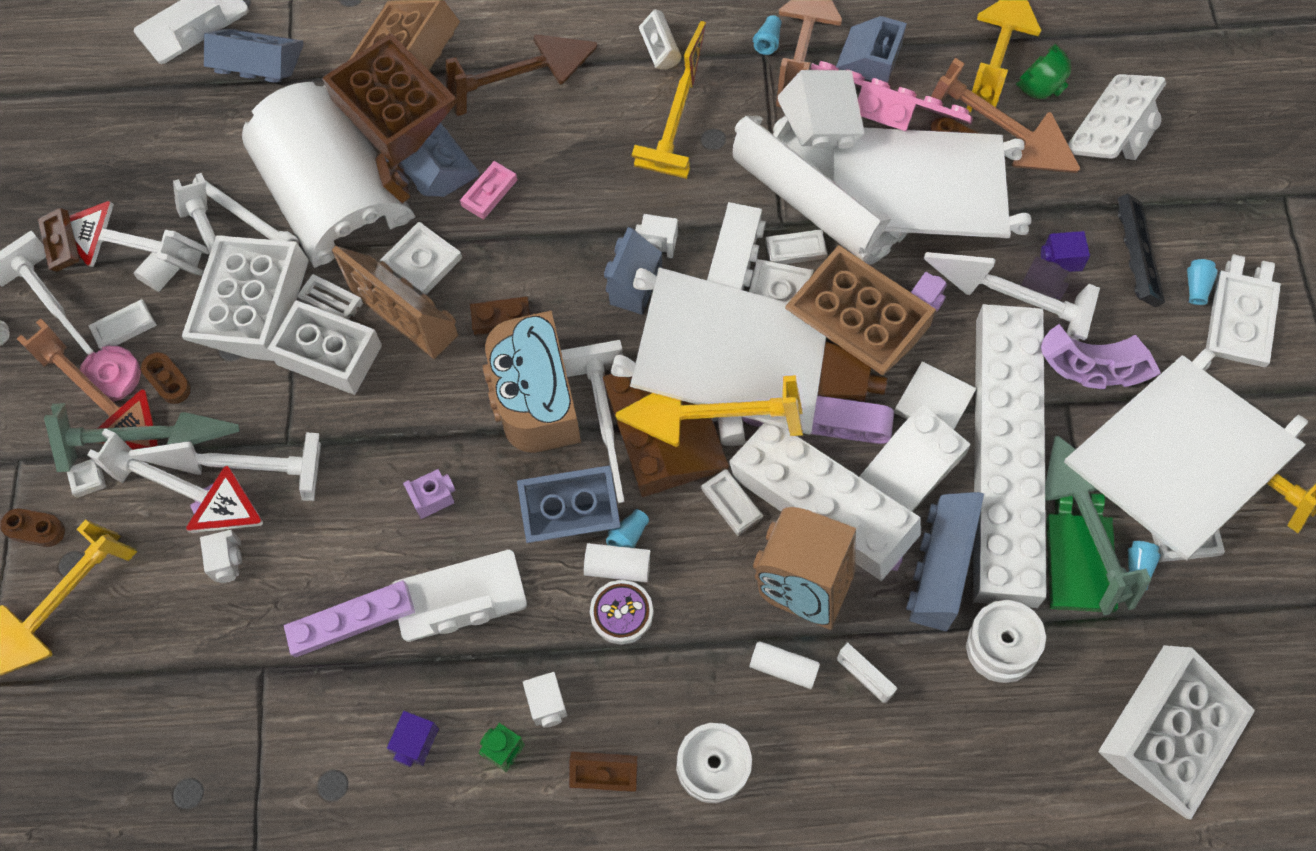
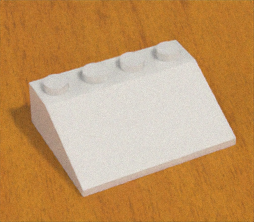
[182,236,309,361]
[1098,645,1255,820]

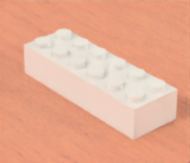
[729,423,921,581]

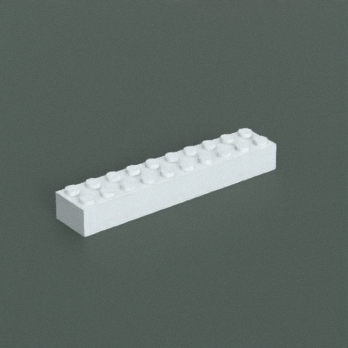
[973,304,1046,608]

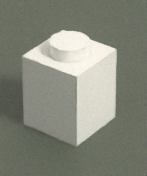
[522,672,568,728]

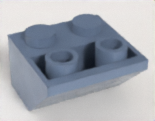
[836,16,907,83]
[604,227,662,315]

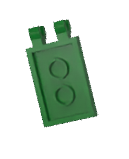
[1046,493,1118,613]

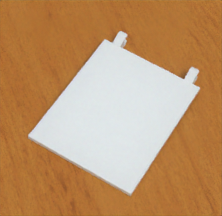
[833,127,1032,238]
[611,268,826,435]
[1064,348,1308,561]

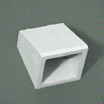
[777,70,865,149]

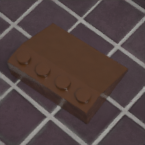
[322,33,457,166]
[602,374,729,498]

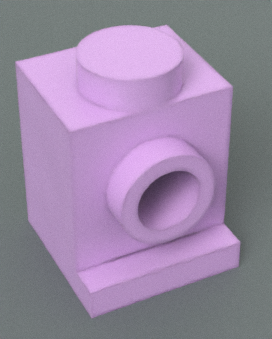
[911,272,947,311]
[403,469,456,519]

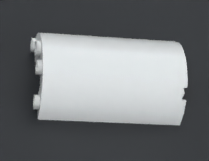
[242,82,415,268]
[733,116,908,265]

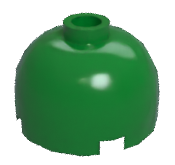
[1015,43,1071,99]

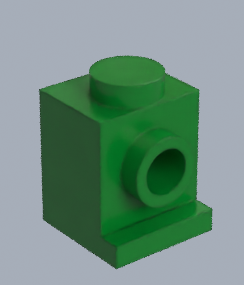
[479,723,525,773]

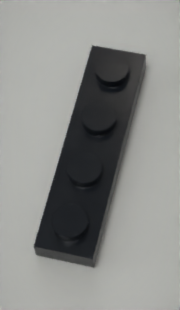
[1118,193,1165,307]

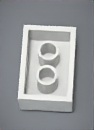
[267,300,382,395]

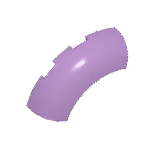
[1041,324,1161,389]

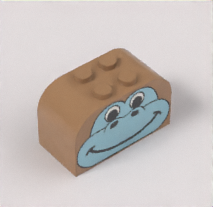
[482,311,581,453]
[753,507,856,630]

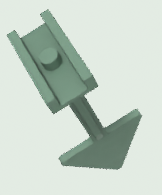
[44,403,240,472]
[1045,436,1151,616]

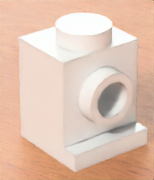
[635,214,678,258]
[200,530,242,583]

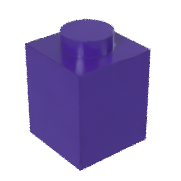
[1041,231,1090,274]
[387,711,439,768]

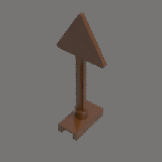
[446,34,597,116]

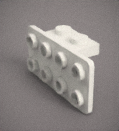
[134,0,249,64]
[1068,74,1166,160]
[392,550,527,642]

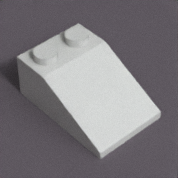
[859,404,971,512]

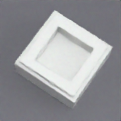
[67,459,106,498]

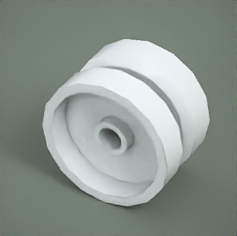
[966,600,1046,683]
[676,723,752,803]

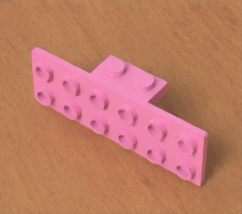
[810,61,973,132]

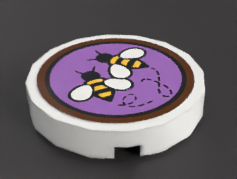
[590,580,654,645]

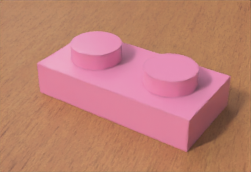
[460,161,517,220]

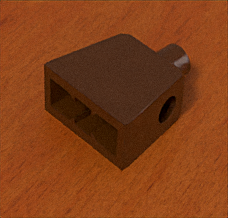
[817,343,887,402]

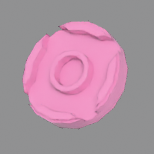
[80,346,141,402]

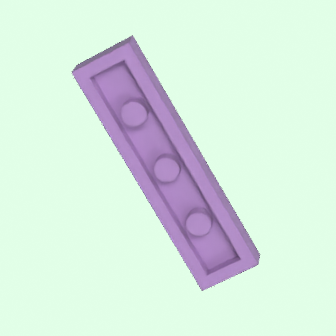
[283,580,415,658]

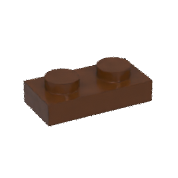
[375,153,411,204]
[38,208,79,272]
[470,296,530,335]
[569,752,638,792]

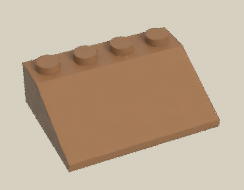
[348,0,460,70]
[785,245,936,375]
[332,246,458,359]

